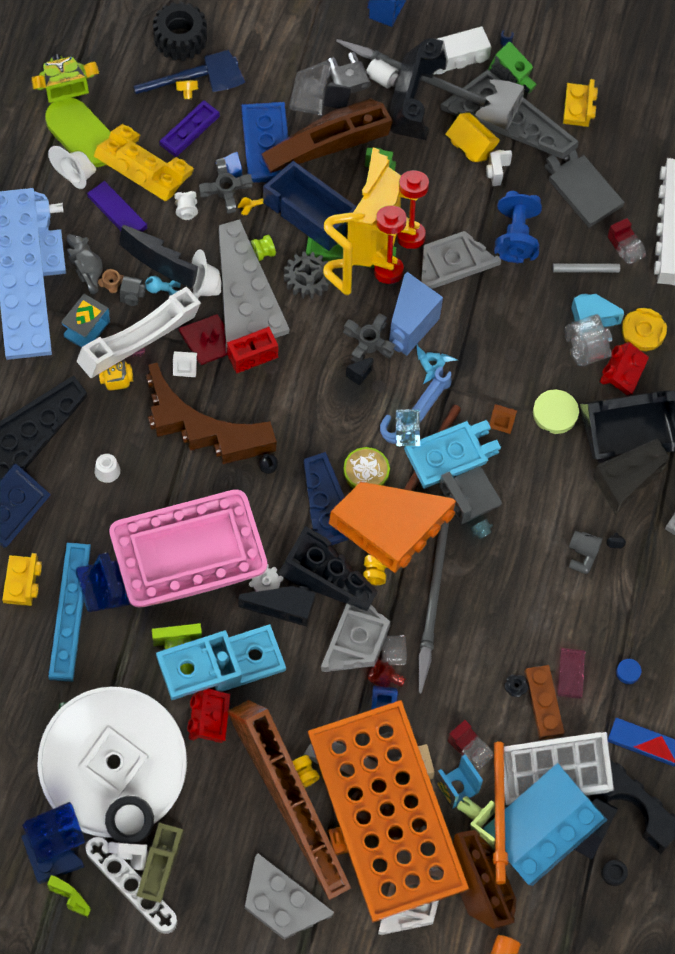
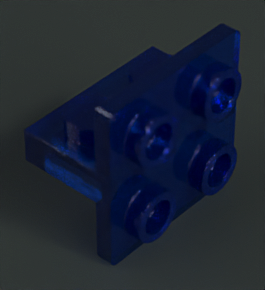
[75,553,131,612]
[22,802,85,863]

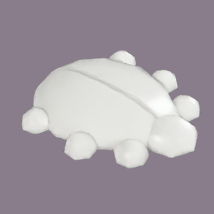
[249,564,283,592]

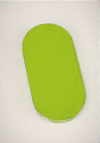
[45,98,111,167]

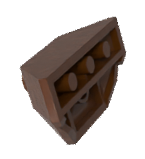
[453,829,516,929]

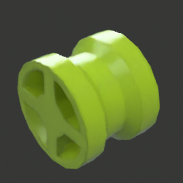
[251,235,276,261]

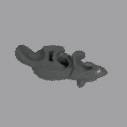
[67,234,103,295]

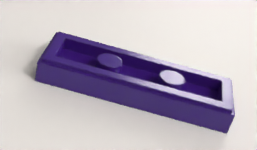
[159,100,220,157]
[87,181,147,232]

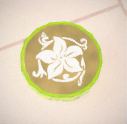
[343,447,390,489]

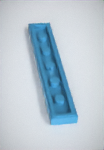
[49,543,91,682]

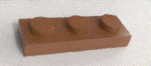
[525,665,564,740]

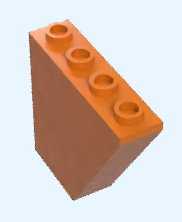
[329,482,456,573]

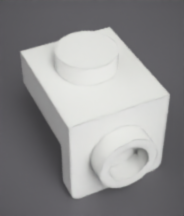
[486,150,512,186]

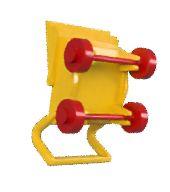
[323,148,429,295]

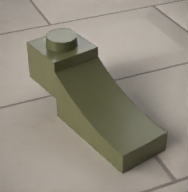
[136,823,185,903]

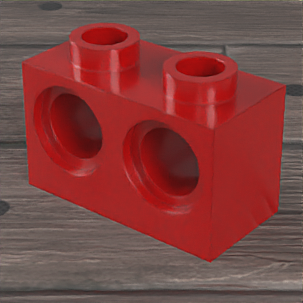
[227,327,278,374]

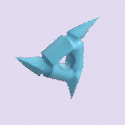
[417,345,457,384]

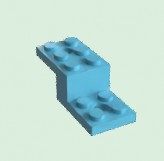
[156,624,286,700]

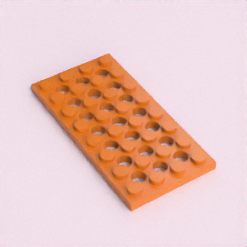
[307,700,469,923]

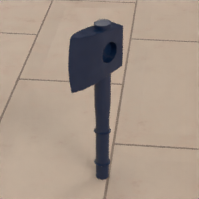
[133,50,245,94]

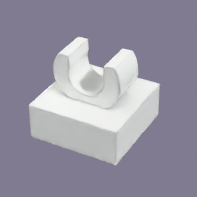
[173,352,197,377]

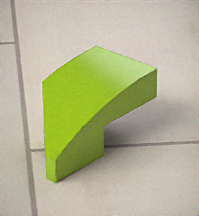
[47,875,91,917]

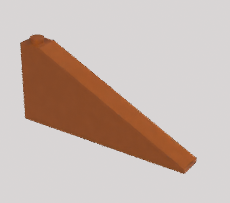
[227,700,351,900]

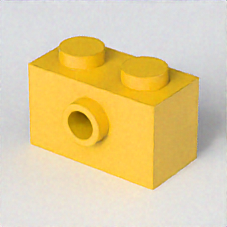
[446,113,500,162]

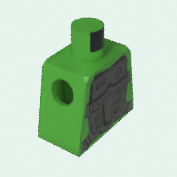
[488,41,537,94]

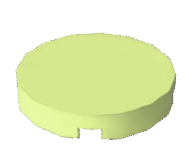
[533,389,579,434]

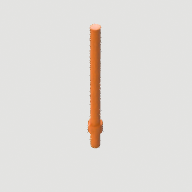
[493,742,508,884]

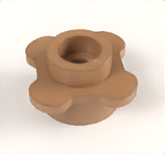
[98,269,124,293]

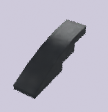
[119,225,198,288]

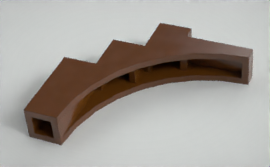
[145,363,277,464]

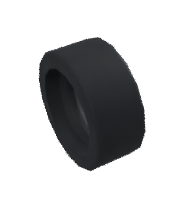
[105,796,154,844]

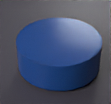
[616,659,641,684]

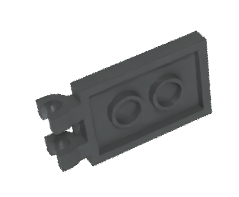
[544,150,624,228]

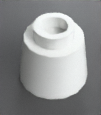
[94,454,120,483]

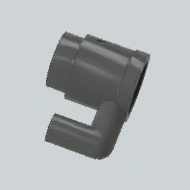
[569,531,603,574]

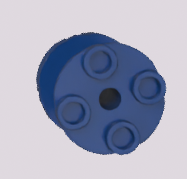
[494,191,542,263]

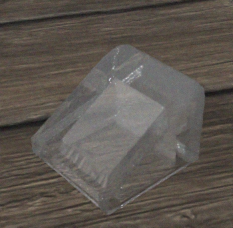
[382,636,407,665]

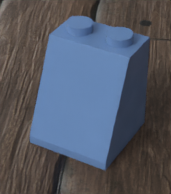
[389,272,443,356]

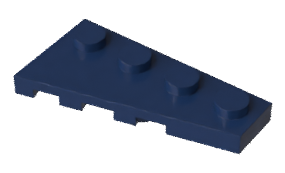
[304,452,349,546]

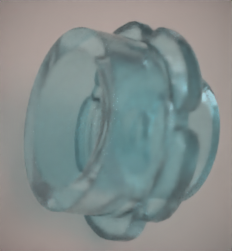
[471,519,493,539]

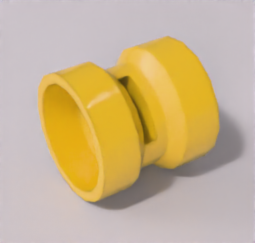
[363,555,387,585]
[292,755,320,788]

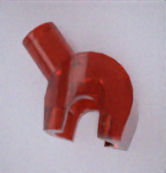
[368,659,406,687]

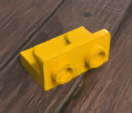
[563,79,598,127]
[2,553,42,606]

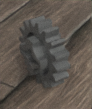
[284,252,331,299]

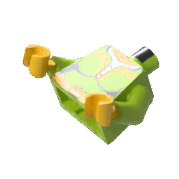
[31,55,99,103]

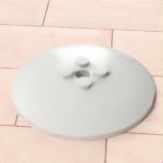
[38,687,187,837]

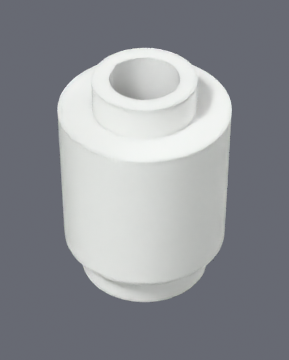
[366,59,399,88]

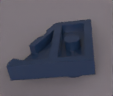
[21,827,84,885]

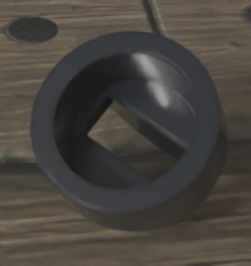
[259,453,278,474]

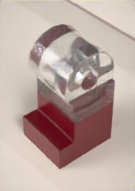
[607,218,646,264]
[447,720,494,770]

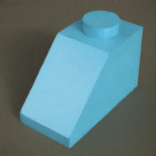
[571,294,624,331]

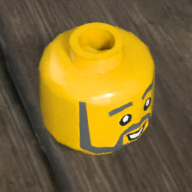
[99,359,133,391]

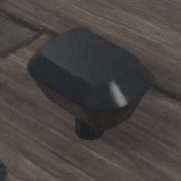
[607,533,626,549]

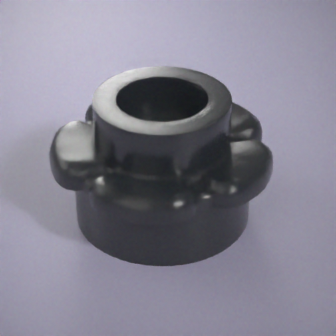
[505,674,529,697]

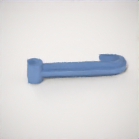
[380,367,451,444]

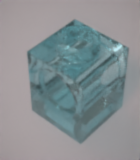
[396,409,420,446]

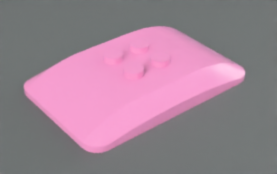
[110,490,267,608]

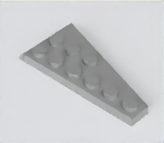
[218,219,290,352]

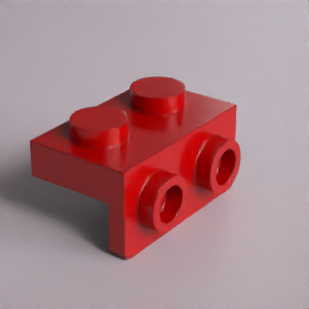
[600,342,649,395]

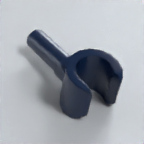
[500,30,514,49]

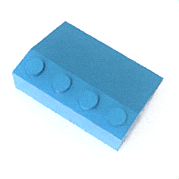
[483,763,607,886]

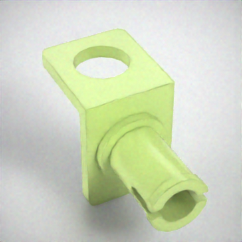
[457,796,495,849]

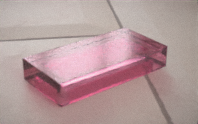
[557,648,585,699]

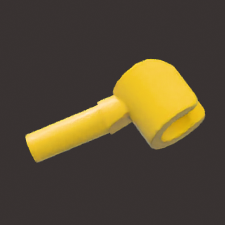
[237,197,264,215]

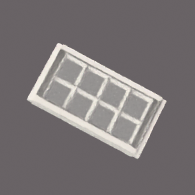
[504,732,614,806]

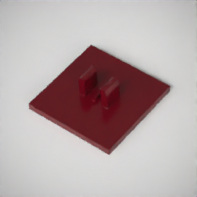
[178,314,227,366]

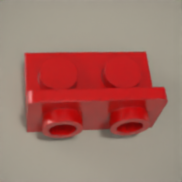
[187,689,230,743]

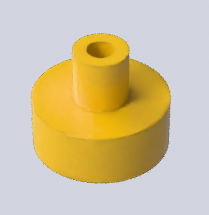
[176,80,198,99]

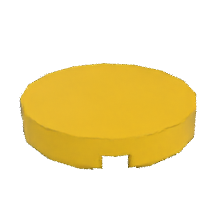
[621,308,667,351]

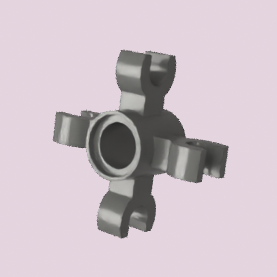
[199,158,253,214]
[343,313,395,363]

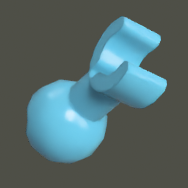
[145,276,181,296]

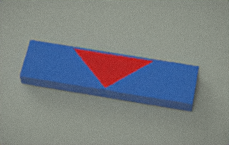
[608,718,675,767]

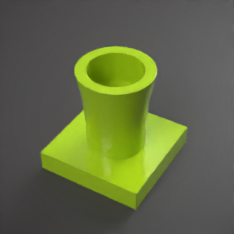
[152,623,202,675]

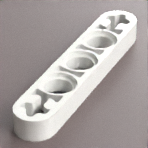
[86,837,177,934]

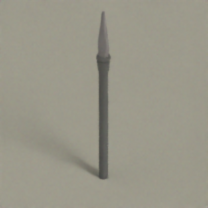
[336,39,488,107]
[419,522,449,694]

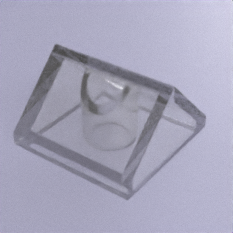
[289,60,331,115]

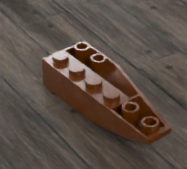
[262,99,392,173]

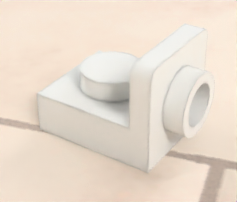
[108,842,148,870]

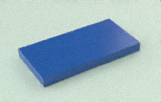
[241,102,288,183]

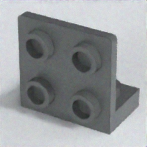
[439,466,502,525]

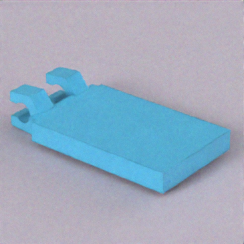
[404,420,501,489]

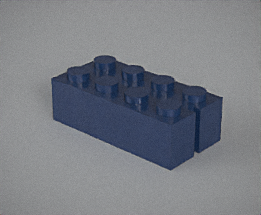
[263,161,356,251]

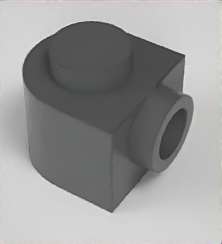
[120,276,146,306]

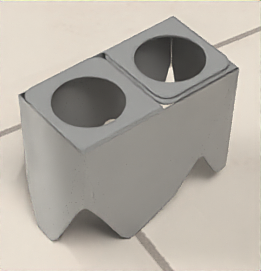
[475,79,524,130]

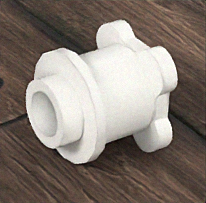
[174,191,198,220]

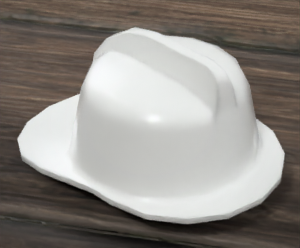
[48,146,96,189]
[192,250,221,299]

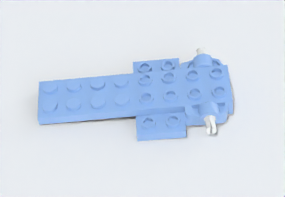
[0,188,66,360]

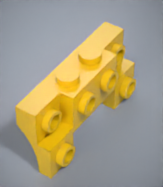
[94,124,194,202]

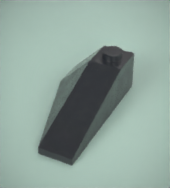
[278,526,378,611]

